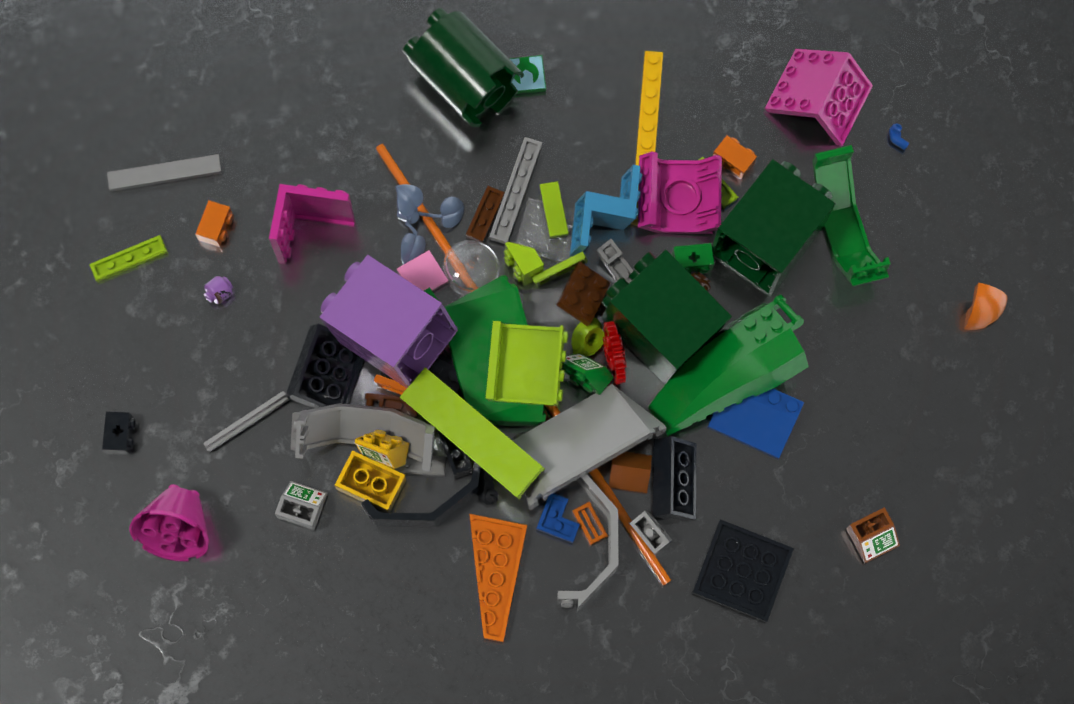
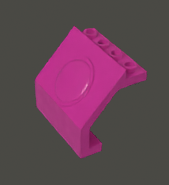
[638,151,722,234]

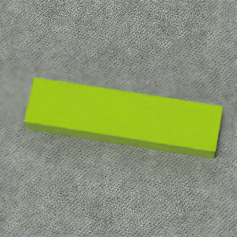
[400,367,545,499]

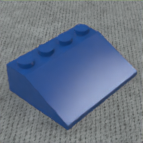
[708,389,804,459]

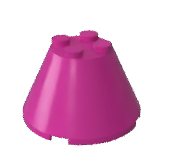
[129,484,209,561]

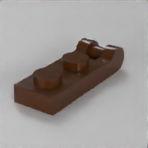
[365,393,417,419]

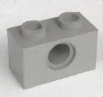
[630,509,672,554]

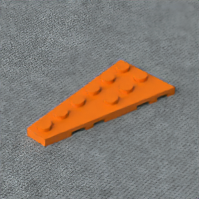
[469,514,527,643]

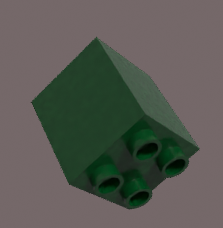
[712,159,836,297]
[601,249,732,384]

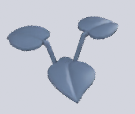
[395,184,464,265]

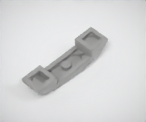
[596,239,633,283]

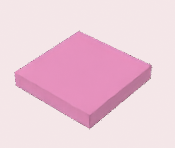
[397,250,449,292]

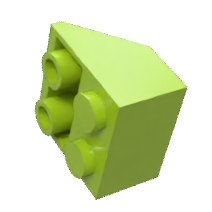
[503,242,544,287]

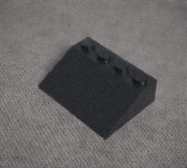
[285,323,364,408]

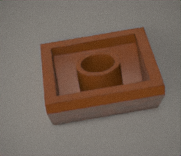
[609,452,652,494]

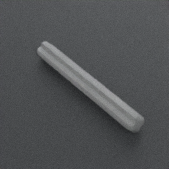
[203,391,289,452]

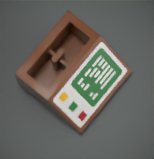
[846,507,900,563]

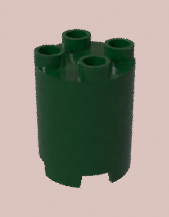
[402,7,524,128]

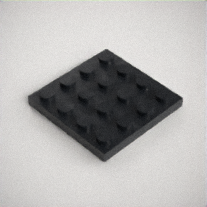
[692,519,794,623]

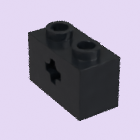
[102,412,136,455]

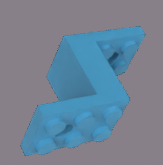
[570,164,642,256]

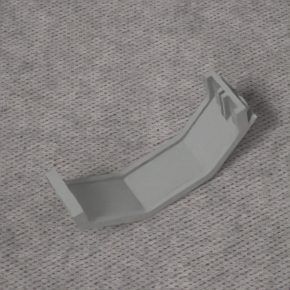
[291,403,435,471]
[557,474,618,612]

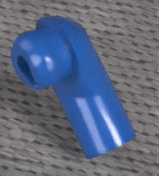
[889,123,909,151]

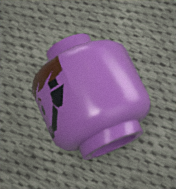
[204,276,233,304]

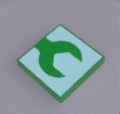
[509,55,546,94]

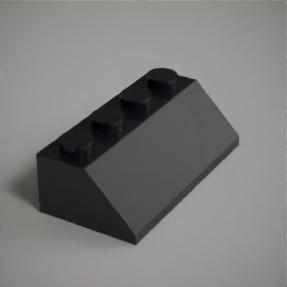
[652,436,697,520]

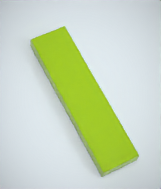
[89,235,168,283]

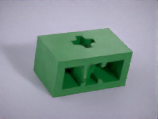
[672,243,714,274]

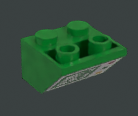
[562,353,614,395]

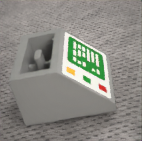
[275,481,328,530]

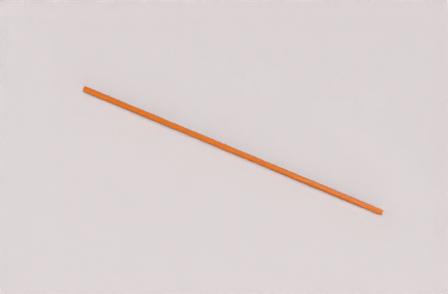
[376,144,671,586]

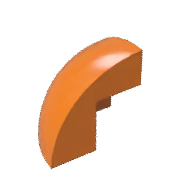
[964,283,1008,330]

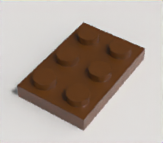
[556,262,611,326]

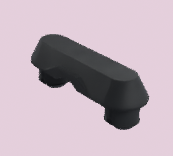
[478,468,498,505]

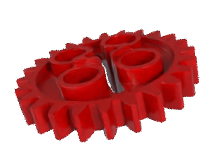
[603,321,627,384]

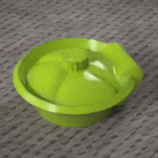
[571,318,605,357]

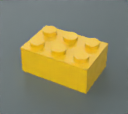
[335,450,407,513]

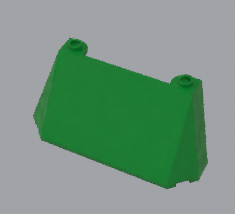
[445,275,546,427]

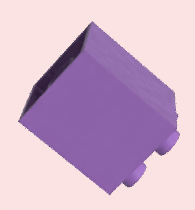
[319,254,458,388]

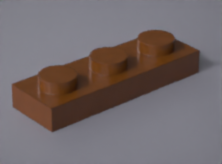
[466,186,505,244]

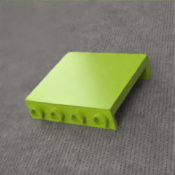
[486,321,568,406]

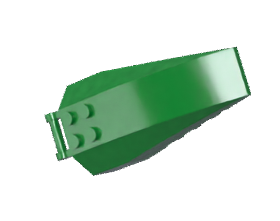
[648,295,809,435]

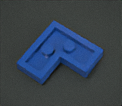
[536,493,580,544]

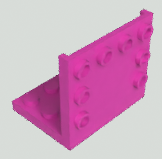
[765,49,873,146]
[269,184,355,264]

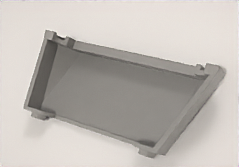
[512,384,666,510]

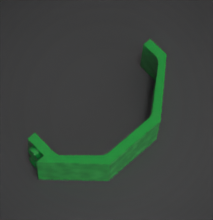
[812,145,891,286]

